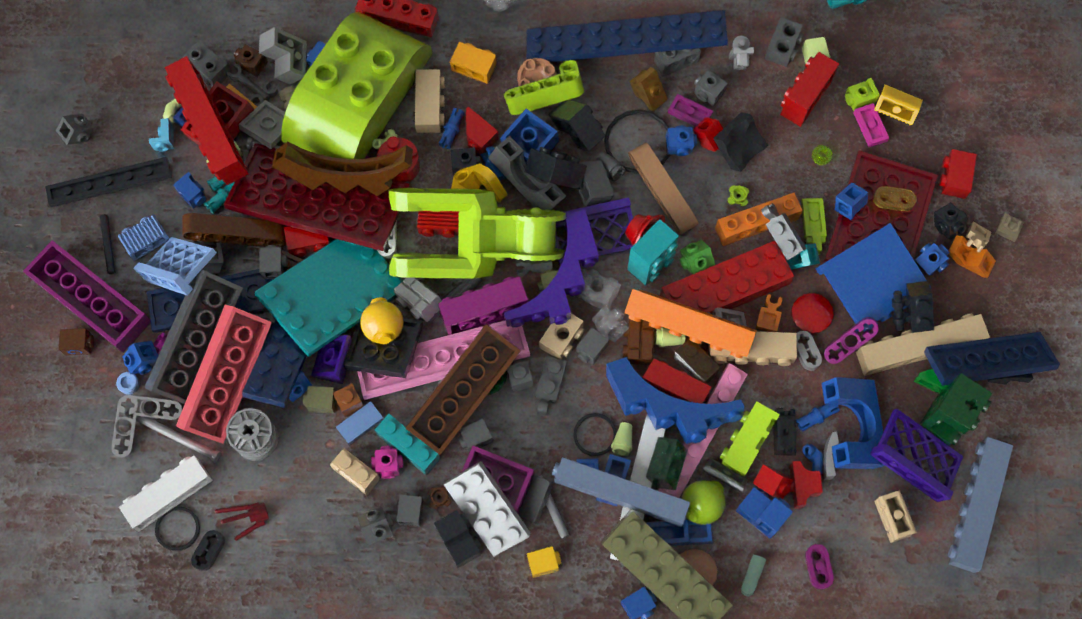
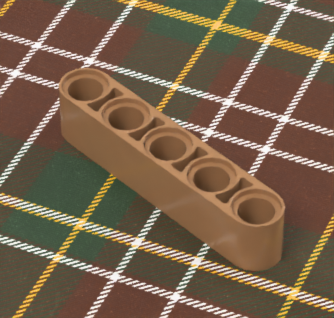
[628,142,698,235]

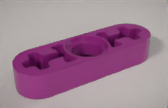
[824,317,878,364]

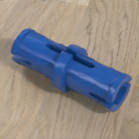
[438,108,465,149]
[795,404,840,432]

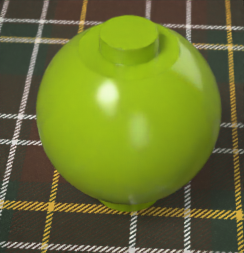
[681,480,726,525]

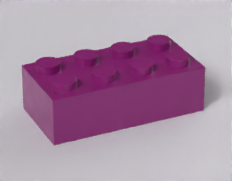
[438,277,528,335]

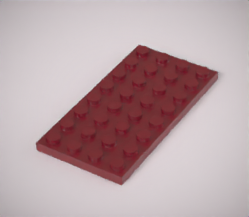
[224,143,410,251]

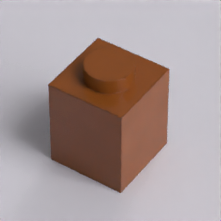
[333,384,363,418]

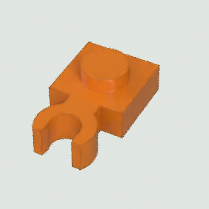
[756,294,782,332]

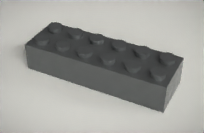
[144,270,243,404]

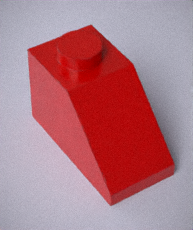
[466,106,499,154]

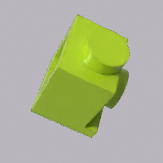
[845,78,880,111]

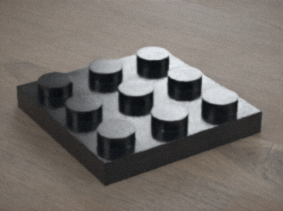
[343,318,423,378]

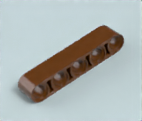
[182,213,286,247]

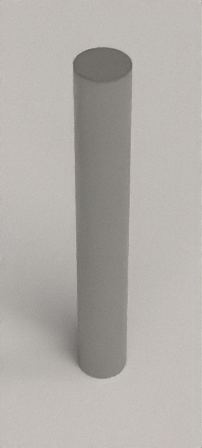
[538,475,569,539]

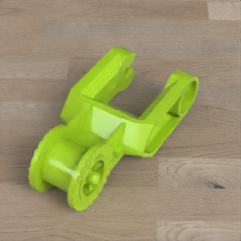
[389,188,566,279]

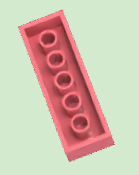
[176,305,272,444]

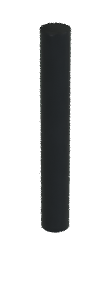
[100,214,116,274]

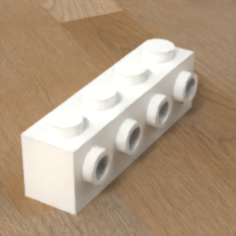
[119,455,213,532]

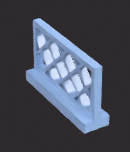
[134,237,217,296]

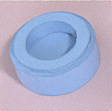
[116,372,140,394]

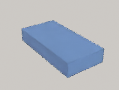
[336,401,384,445]

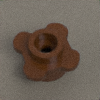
[428,485,451,509]

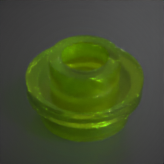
[812,145,832,165]

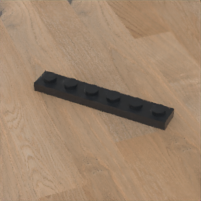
[45,157,172,207]

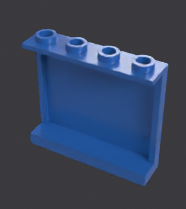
[815,223,931,332]

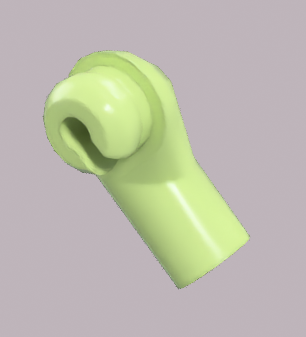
[163,99,182,124]
[372,129,398,149]

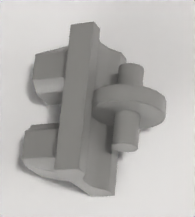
[729,35,754,70]

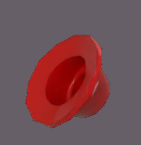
[625,214,665,246]

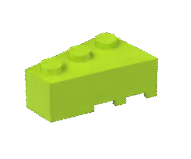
[720,401,780,477]

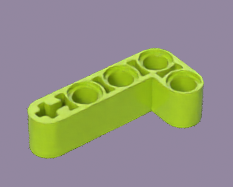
[504,60,584,115]

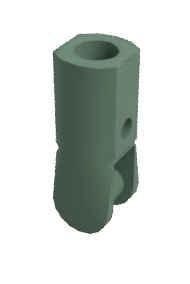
[741,554,766,596]

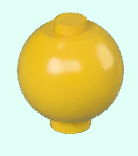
[360,297,403,344]

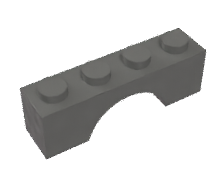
[488,136,566,210]

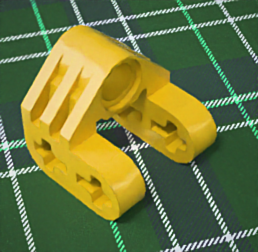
[451,164,507,203]

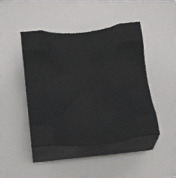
[713,112,769,172]

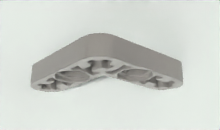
[111,394,182,457]

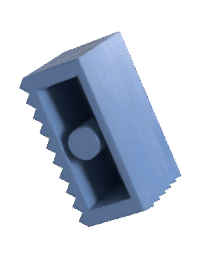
[118,215,170,261]

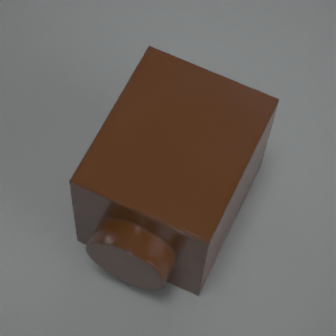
[59,328,94,356]

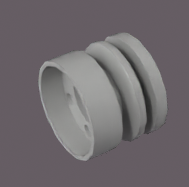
[226,408,279,461]

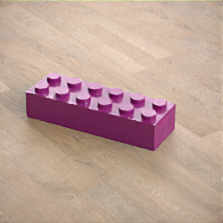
[23,240,151,353]

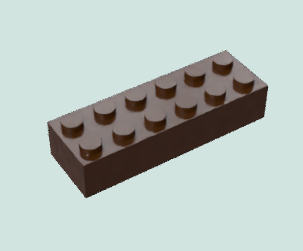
[405,323,521,455]

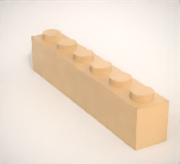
[856,313,990,376]

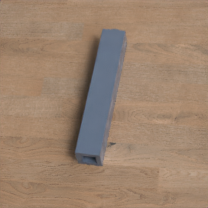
[552,457,690,527]

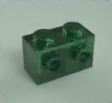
[646,437,688,490]

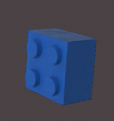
[500,109,559,164]

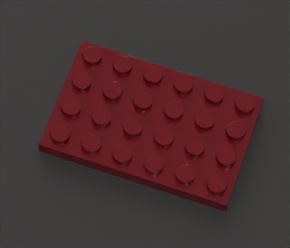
[824,150,938,262]

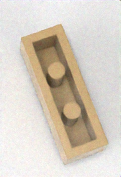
[415,69,445,133]

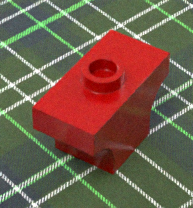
[789,461,823,509]

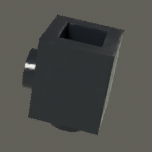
[450,148,480,176]

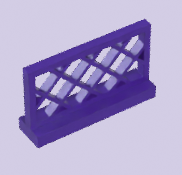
[556,197,633,265]
[870,409,963,502]

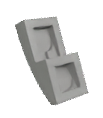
[822,432,839,480]

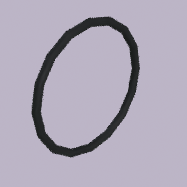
[604,109,670,174]

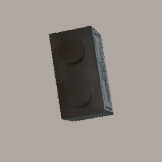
[673,339,721,383]

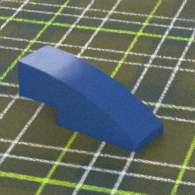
[646,520,714,546]

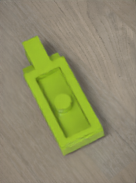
[801,198,827,255]

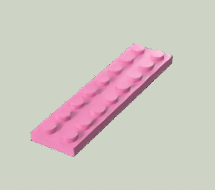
[357,321,530,400]

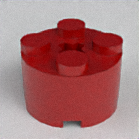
[377,136,420,182]

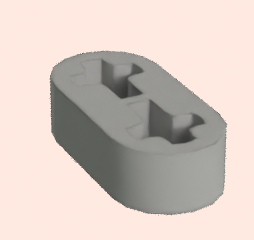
[796,331,822,371]

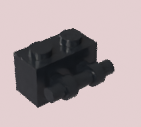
[892,281,934,333]

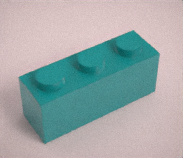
[375,414,440,476]

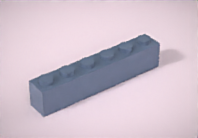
[948,437,1013,573]

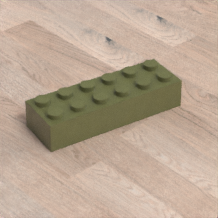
[600,509,733,619]

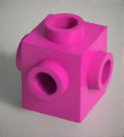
[371,446,403,479]

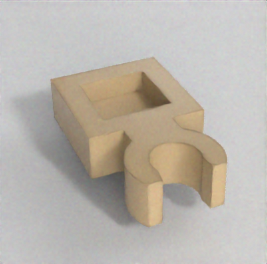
[966,222,991,252]

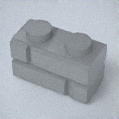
[394,277,442,322]

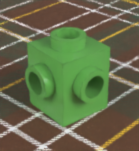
[680,240,715,274]

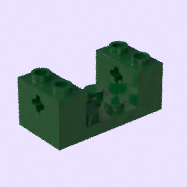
[919,373,992,446]

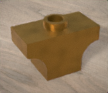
[629,67,668,112]

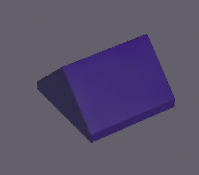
[311,335,352,384]

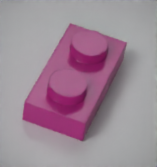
[853,103,889,147]

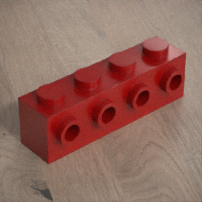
[355,0,439,38]

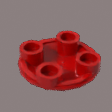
[791,293,834,335]

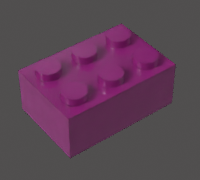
[462,446,534,514]

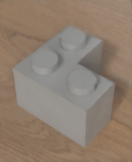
[259,27,307,85]

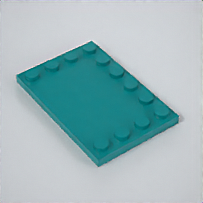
[255,239,403,357]

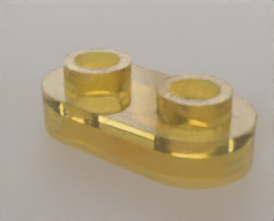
[873,186,917,211]

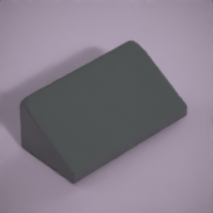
[703,458,748,492]
[518,475,554,524]

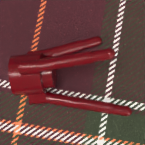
[215,502,269,541]

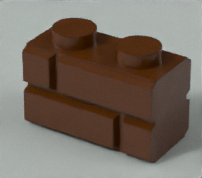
[623,319,654,365]

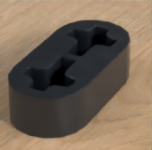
[191,530,225,571]

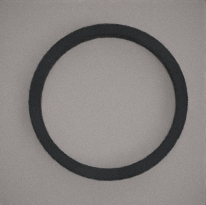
[574,413,617,456]
[155,507,200,551]

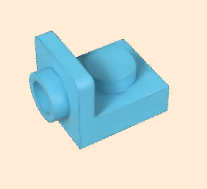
[149,118,174,152]

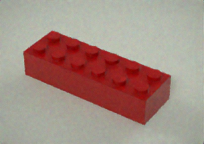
[164,56,249,185]
[660,241,794,315]

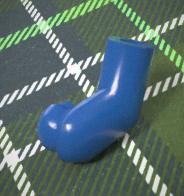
[802,444,824,475]

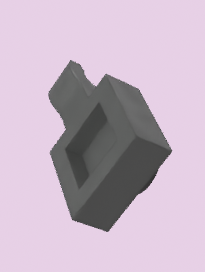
[516,259,553,277]

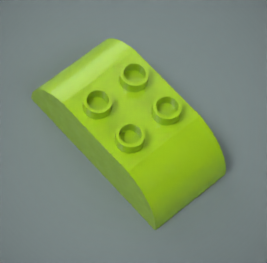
[281,12,433,159]

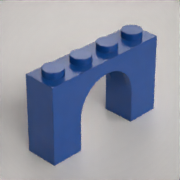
[822,377,885,469]

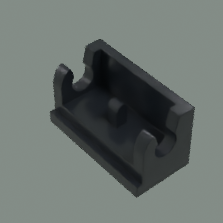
[773,408,796,456]

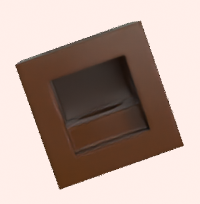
[234,44,268,77]

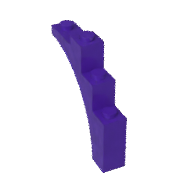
[504,209,599,328]

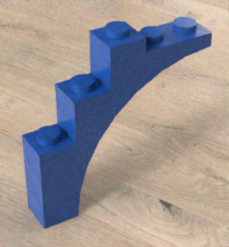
[606,357,745,445]

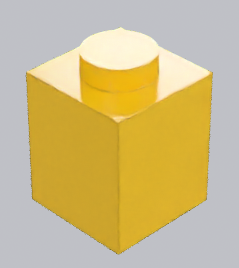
[527,546,562,578]

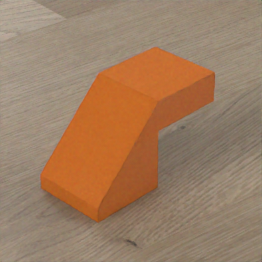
[949,236,996,278]

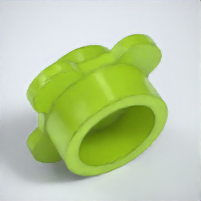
[728,185,749,206]

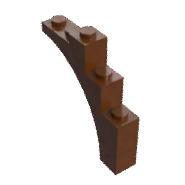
[272,141,413,196]

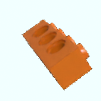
[715,193,803,246]

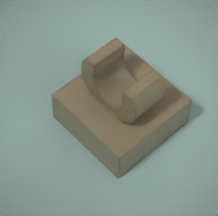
[995,213,1024,242]

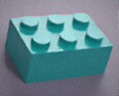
[627,219,679,286]

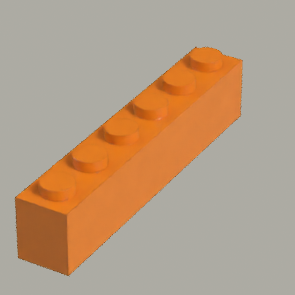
[624,288,757,359]

